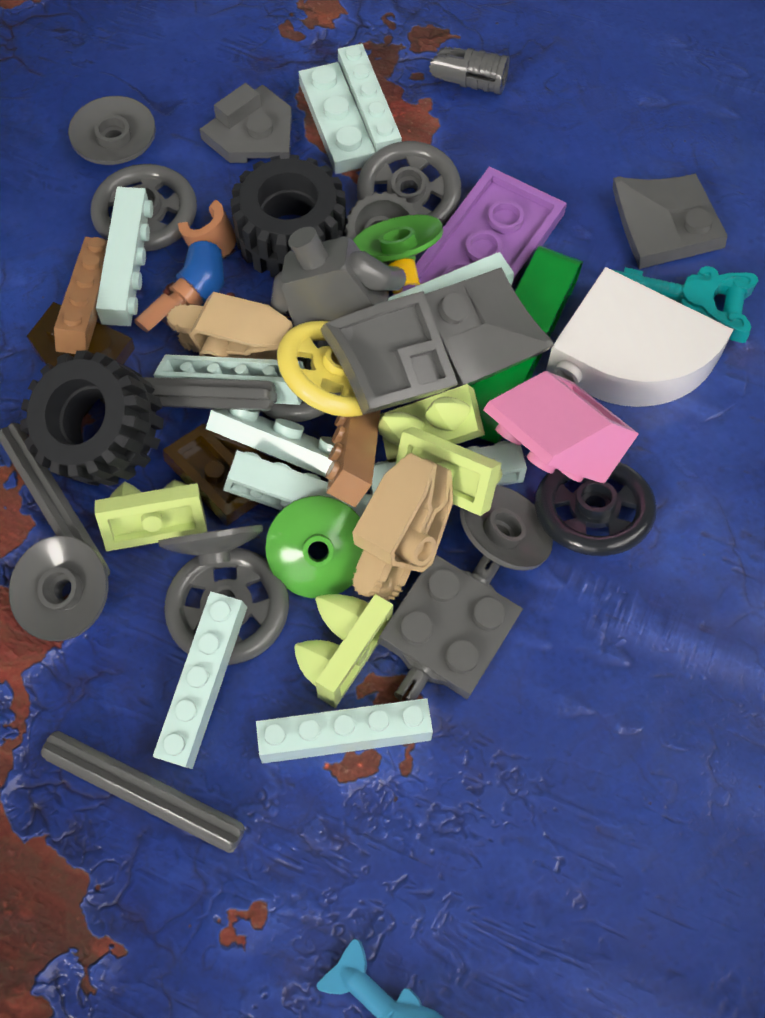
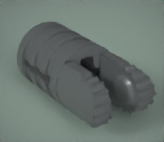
[428,46,510,95]

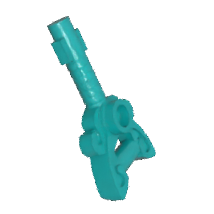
[612,266,759,343]

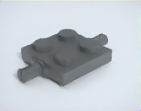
[377,555,523,701]

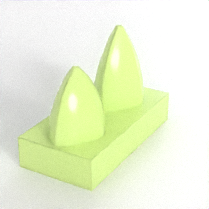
[378,384,485,462]
[395,427,503,516]
[95,479,207,551]
[294,594,393,708]

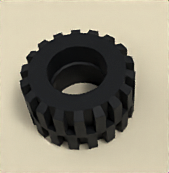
[230,155,347,278]
[20,350,164,486]

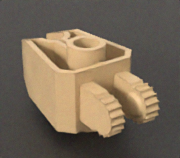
[166,292,293,360]
[352,453,453,601]

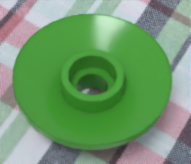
[353,215,443,264]
[266,495,363,598]

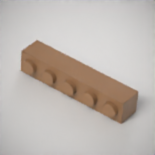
[54,237,108,354]
[325,410,381,508]

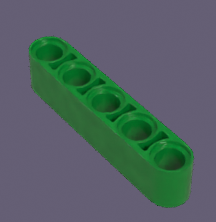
[470,245,583,444]

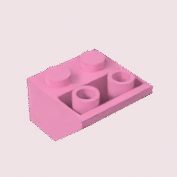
[483,371,639,484]

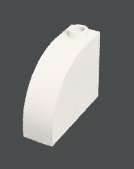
[546,267,734,407]

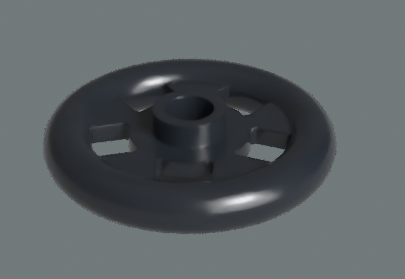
[535,462,657,556]

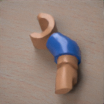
[134,200,236,333]

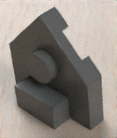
[200,83,292,163]

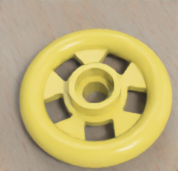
[277,321,363,417]

